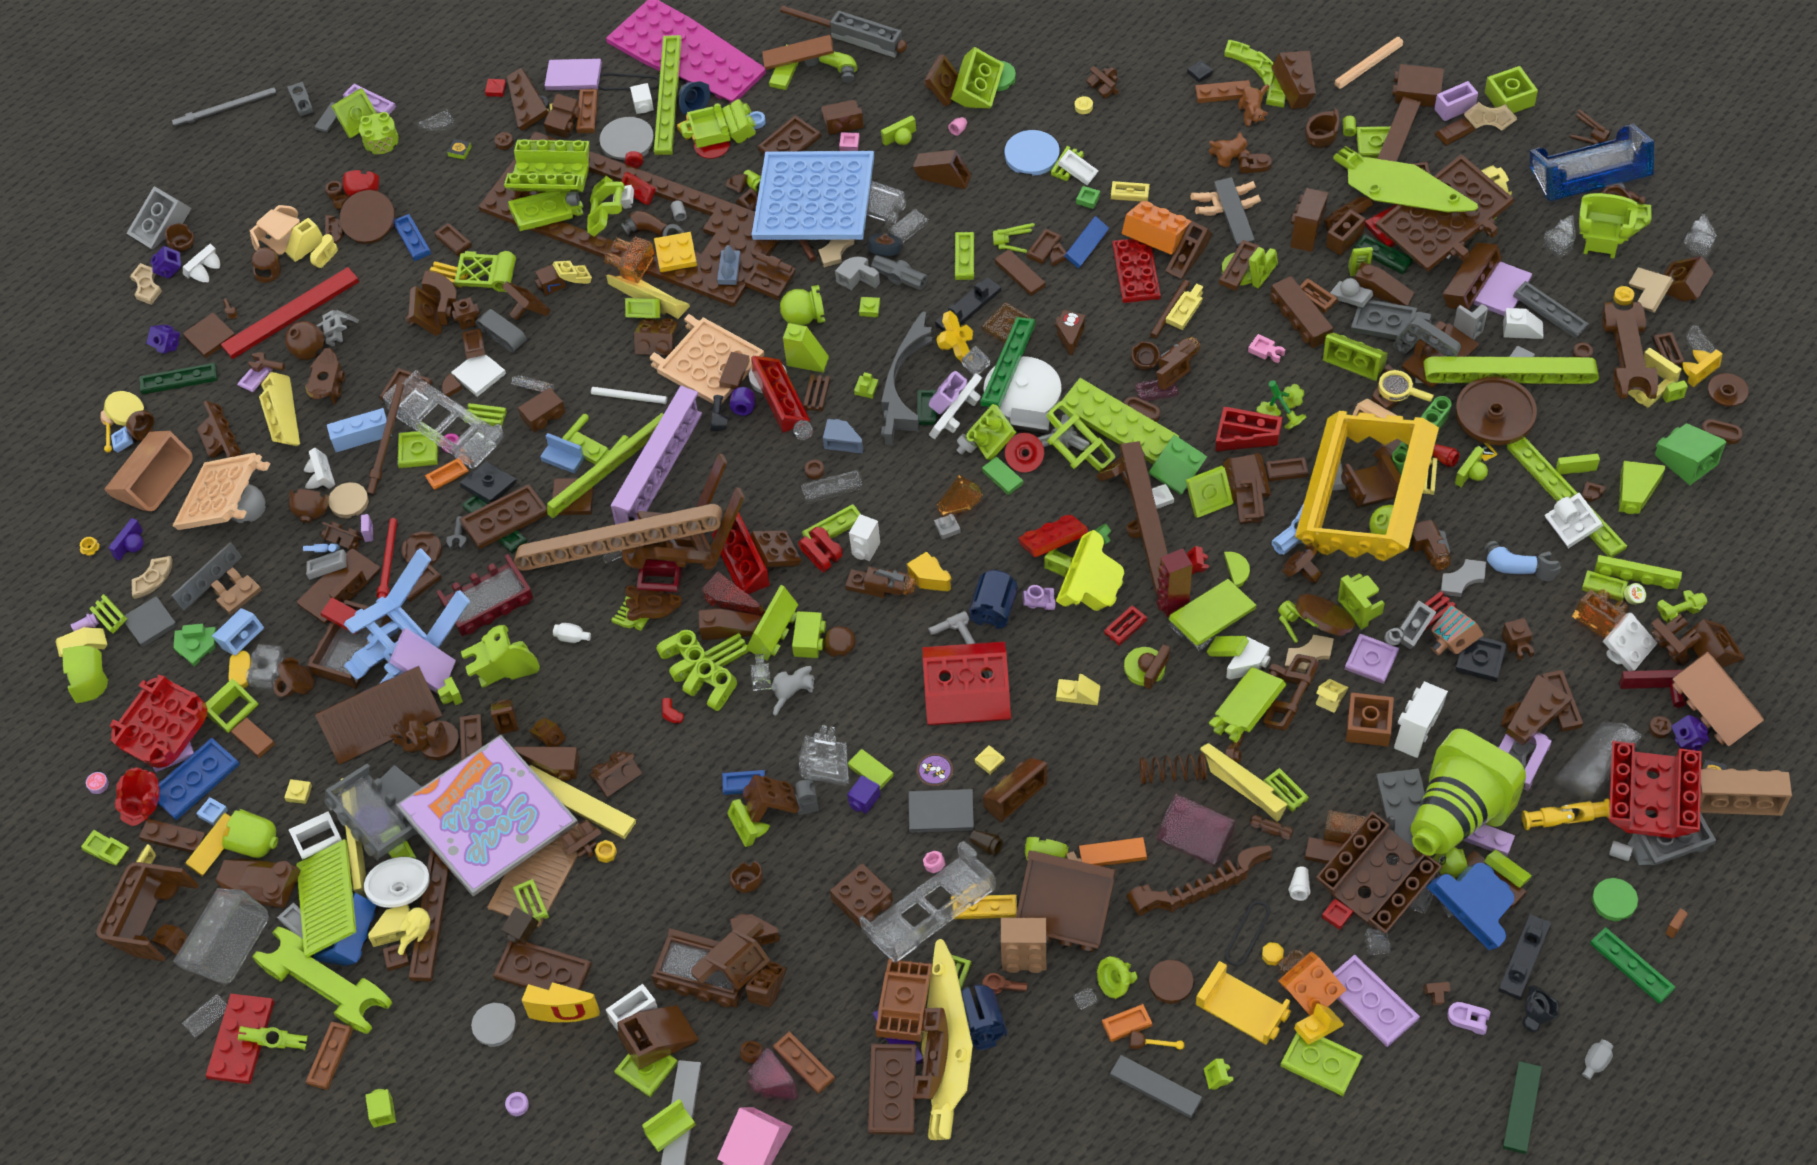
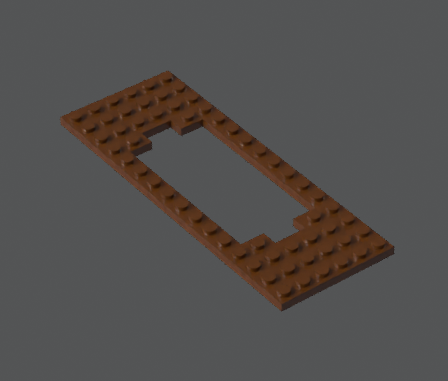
[478,131,779,307]

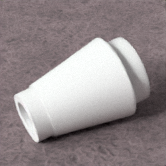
[1288,867,1310,901]

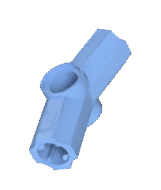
[1272,503,1304,555]

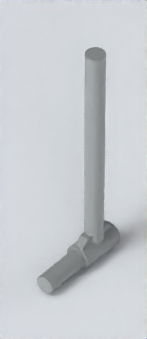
[928,611,993,679]

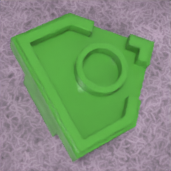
[174,624,217,667]

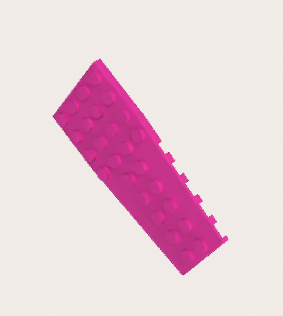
[606,0,766,104]

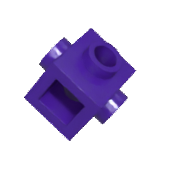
[151,246,181,278]
[146,325,180,353]
[1671,715,1710,751]

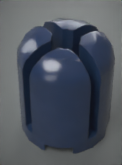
[969,570,1018,629]
[961,984,1008,1051]

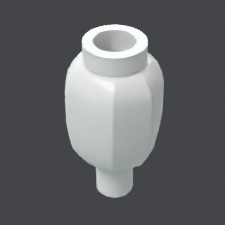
[553,623,591,643]

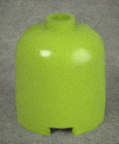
[222,809,278,858]

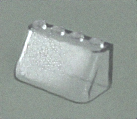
[173,888,269,984]

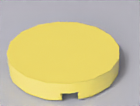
[104,391,144,426]

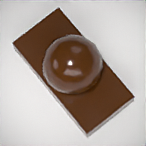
[1137,644,1170,689]

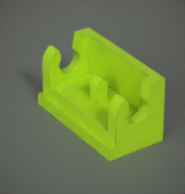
[1045,548,1073,577]

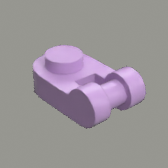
[1447,1002,1490,1035]

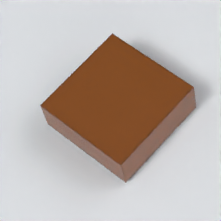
[1665,908,1688,938]

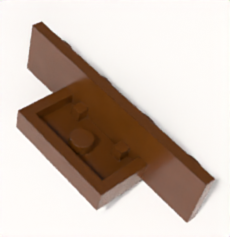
[197,400,241,458]

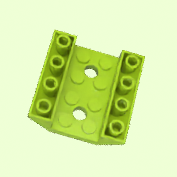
[504,139,589,192]

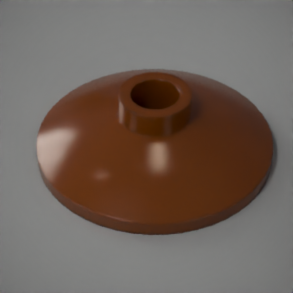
[1708,373,1749,407]

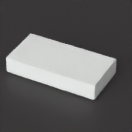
[1058,150,1098,186]

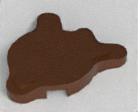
[625,585,682,621]

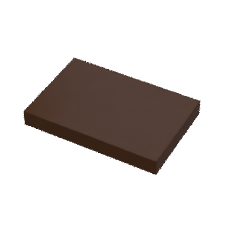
[757,115,821,155]

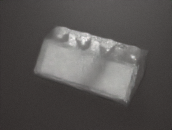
[1553,722,1642,803]

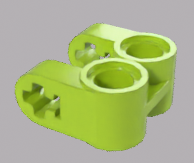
[656,630,706,682]
[682,658,737,711]

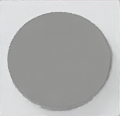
[600,117,654,162]

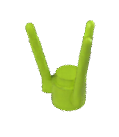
[993,223,1035,253]
[1278,600,1323,643]

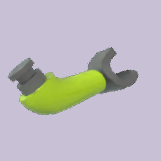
[805,51,857,83]

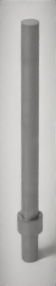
[172,87,277,127]

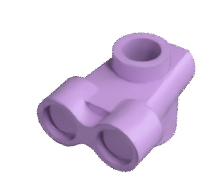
[1022,585,1055,610]

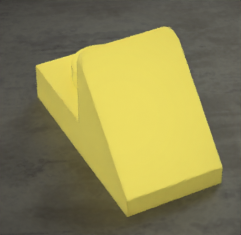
[1056,674,1100,705]
[1316,679,1348,713]

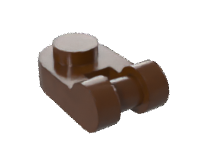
[1237,152,1272,173]

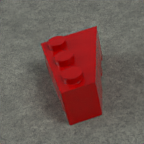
[1215,407,1282,451]

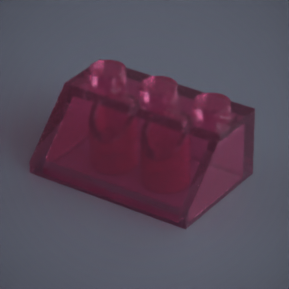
[1156,794,1235,866]

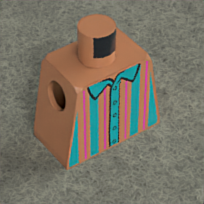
[1430,605,1484,656]

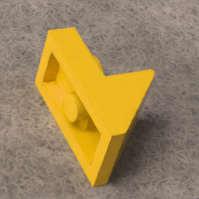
[1294,1004,1344,1045]

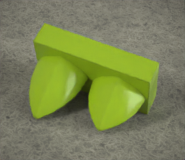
[727,799,770,847]

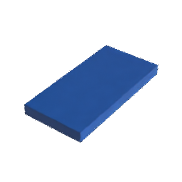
[158,738,240,820]

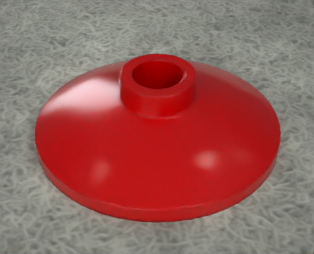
[694,141,730,159]
[1005,433,1044,472]

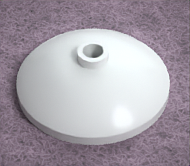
[364,857,430,908]

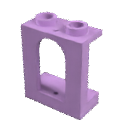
[1499,733,1552,791]

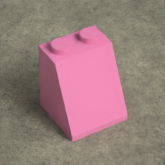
[717,1107,793,1165]

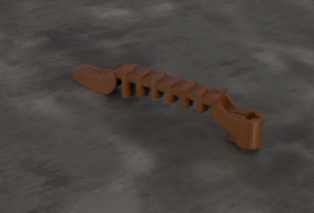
[1126,845,1272,916]

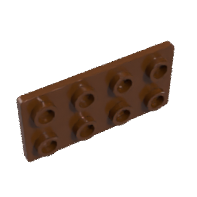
[1402,321,1479,388]
[297,548,381,624]

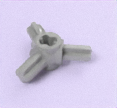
[1038,414,1090,451]

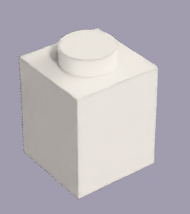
[630,83,654,114]

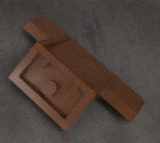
[691,917,770,989]

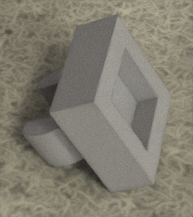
[934,514,961,539]

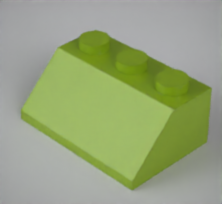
[951,47,1004,109]
[1323,332,1388,381]
[746,585,798,661]

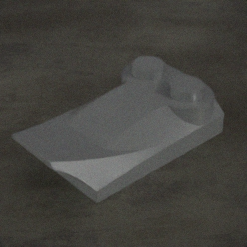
[1628,813,1716,865]

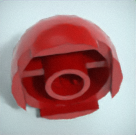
[343,170,379,197]

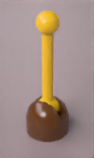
[1129,1030,1184,1050]

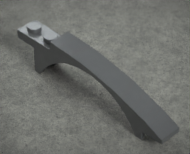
[881,312,932,445]

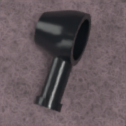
[710,395,728,431]

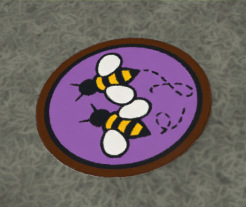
[916,753,953,786]

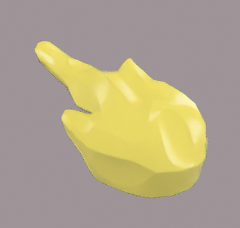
[398,908,430,955]

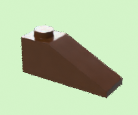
[1165,221,1213,279]
[1355,262,1414,306]
[699,609,762,640]
[514,747,580,781]

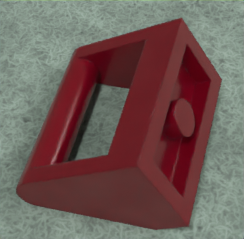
[637,560,683,592]

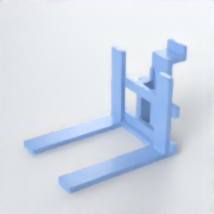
[344,548,470,680]

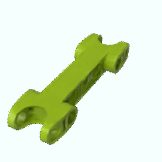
[252,927,393,1034]

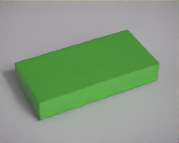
[982,457,1023,495]

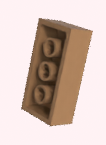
[1700,768,1792,816]

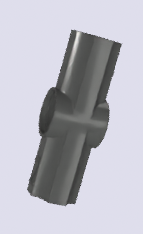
[871,255,928,290]

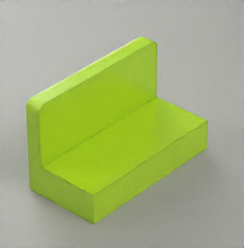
[642,1099,696,1152]

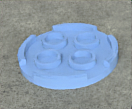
[1005,130,1059,176]

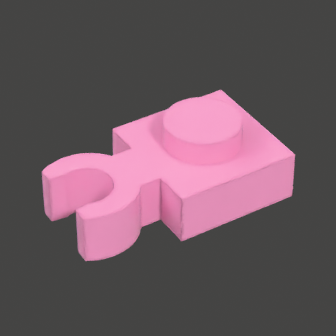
[1248,334,1285,363]

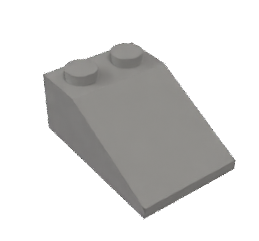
[127,186,192,249]

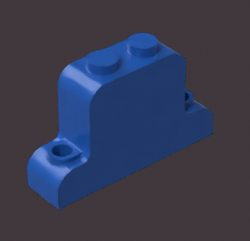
[1426,863,1514,950]

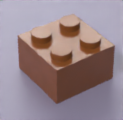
[1346,693,1394,747]

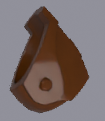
[1305,109,1339,148]

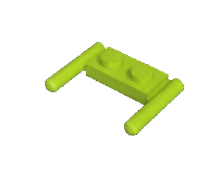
[562,414,629,465]

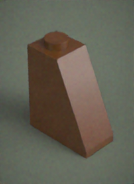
[913,150,971,189]

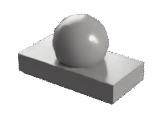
[1330,278,1373,308]

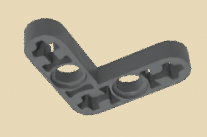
[1393,317,1461,357]

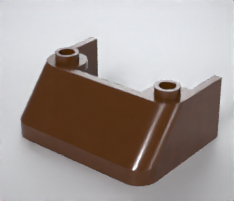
[96,862,199,962]

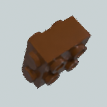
[830,863,893,928]

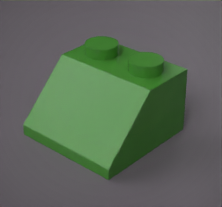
[1148,435,1207,495]

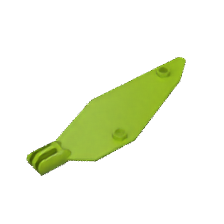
[1333,146,1478,212]

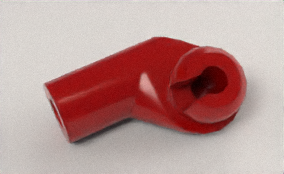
[662,698,684,723]

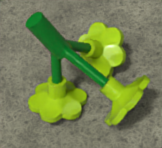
[1256,380,1306,430]

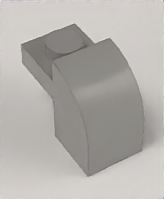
[835,257,880,290]

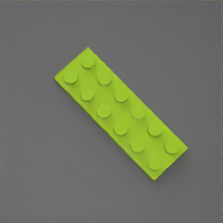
[1060,378,1179,465]

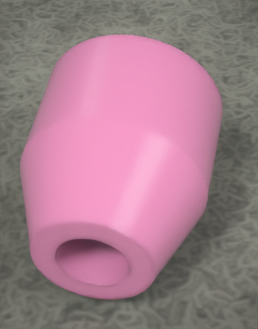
[948,117,967,136]

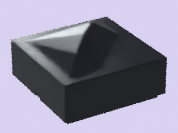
[1187,60,1213,83]

